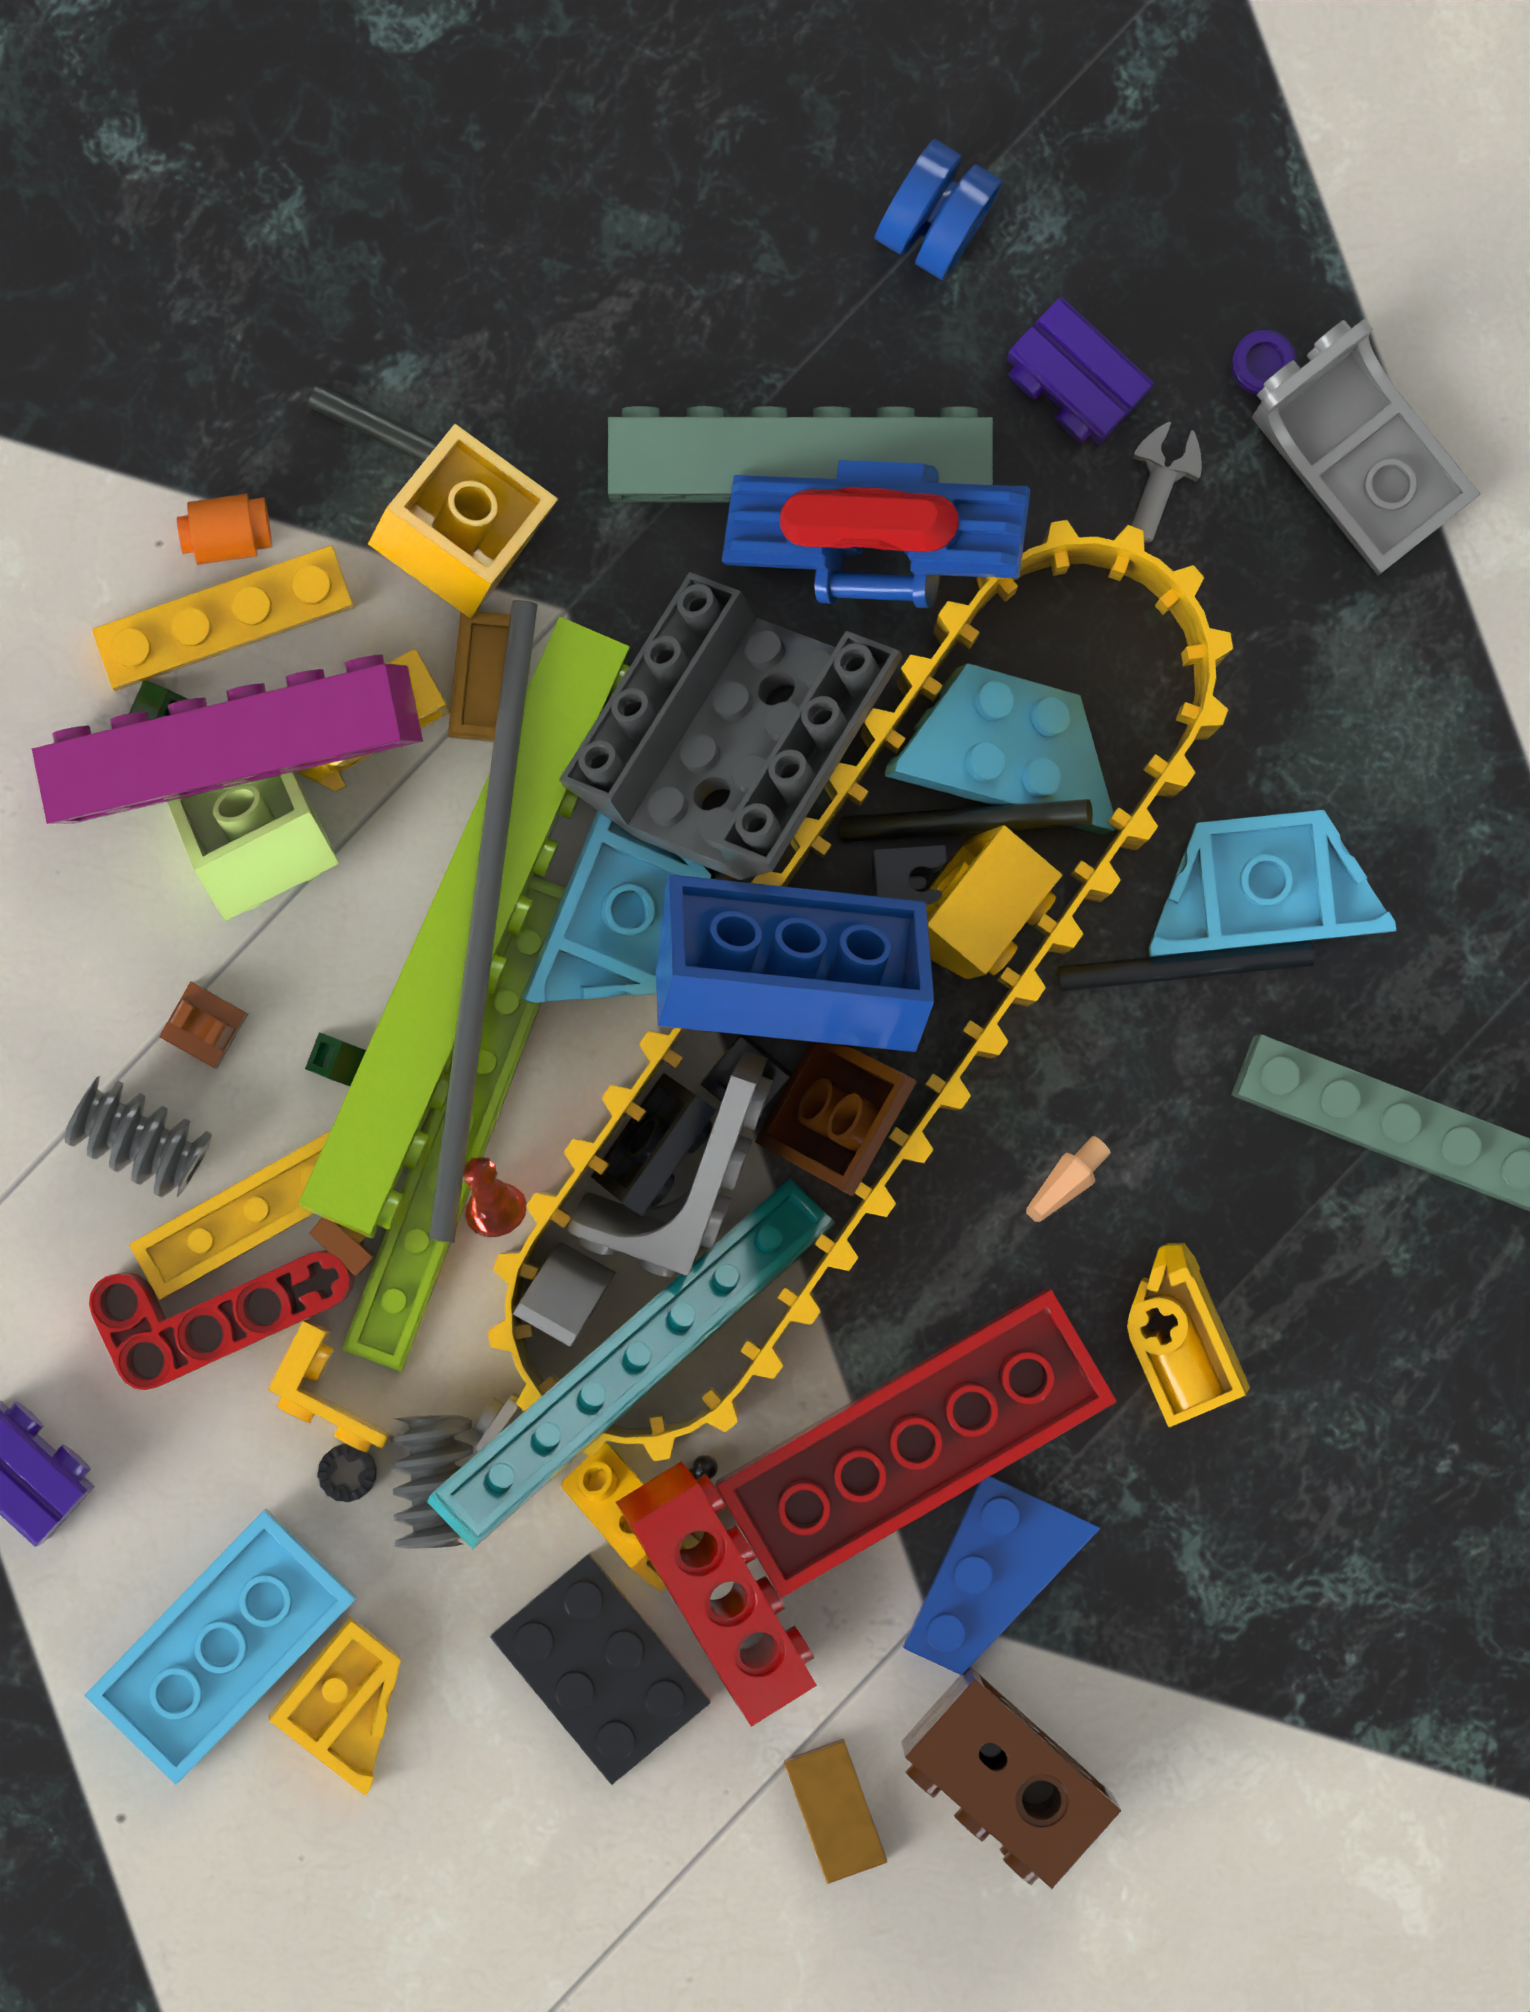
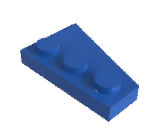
[903,1476,1100,1676]

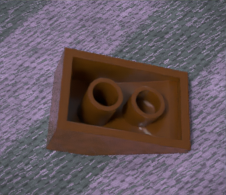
[755,1041,917,1197]

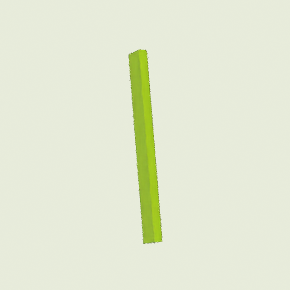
[341,876,565,1372]

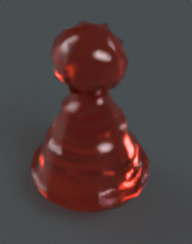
[463,1156,527,1237]

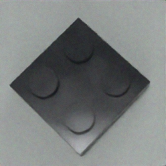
[590,1073,717,1216]

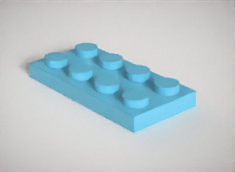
[84,1509,358,1785]

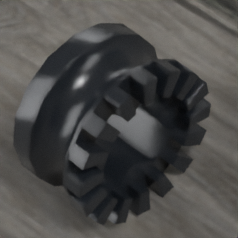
[317,1443,377,1502]

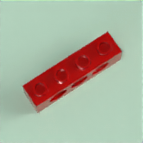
[615,1461,817,1727]

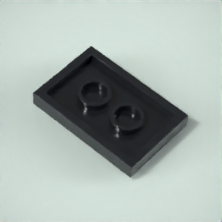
[489,1553,711,1785]

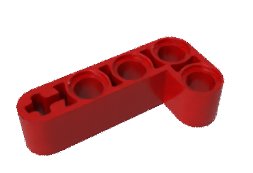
[89,1250,355,1390]

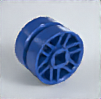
[874,138,1003,281]

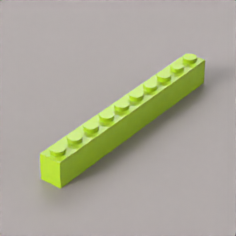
[298,616,630,1239]

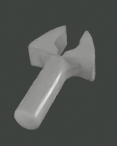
[1131,422,1202,543]

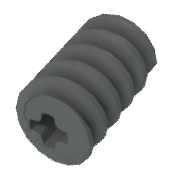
[64,1076,212,1197]
[391,1415,473,1549]

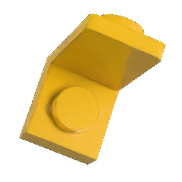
[267,1319,392,1452]
[561,1443,701,1593]

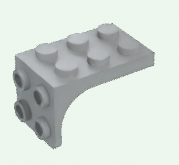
[1251,319,1480,576]
[567,1050,773,1277]

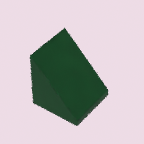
[129,681,188,720]
[305,1032,366,1086]

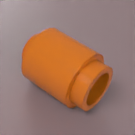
[177,493,272,565]

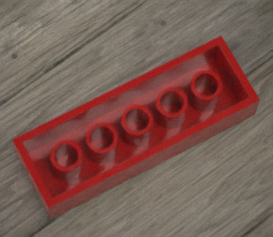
[716,1288,1117,1598]

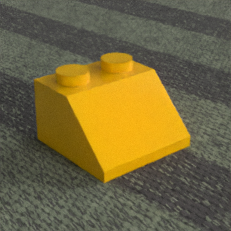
[368,424,558,619]
[925,825,1062,979]

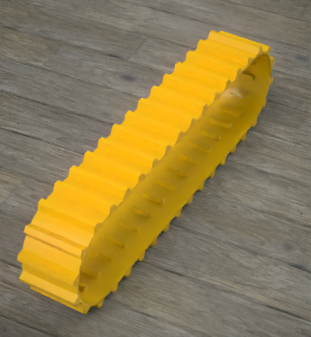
[487,520,1233,1461]

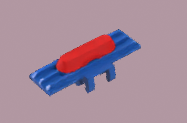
[722,460,1030,609]

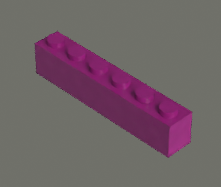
[31,655,423,824]

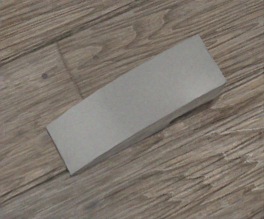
[513,1242,616,1347]

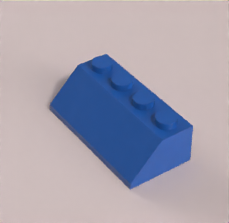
[656,874,934,1052]

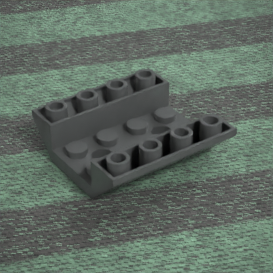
[559,572,903,880]

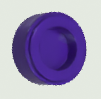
[1231,330,1297,396]

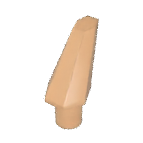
[1026,1136,1111,1222]

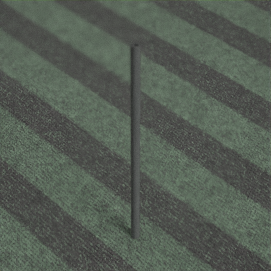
[429,600,538,1243]

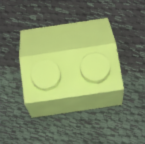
[167,772,339,921]

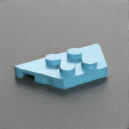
[885,663,1115,835]
[521,810,711,1003]
[1148,810,1396,957]

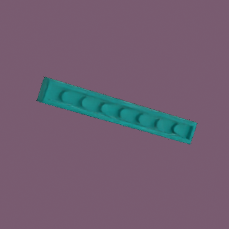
[427,1178,835,1549]

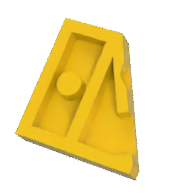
[268,1616,401,1796]

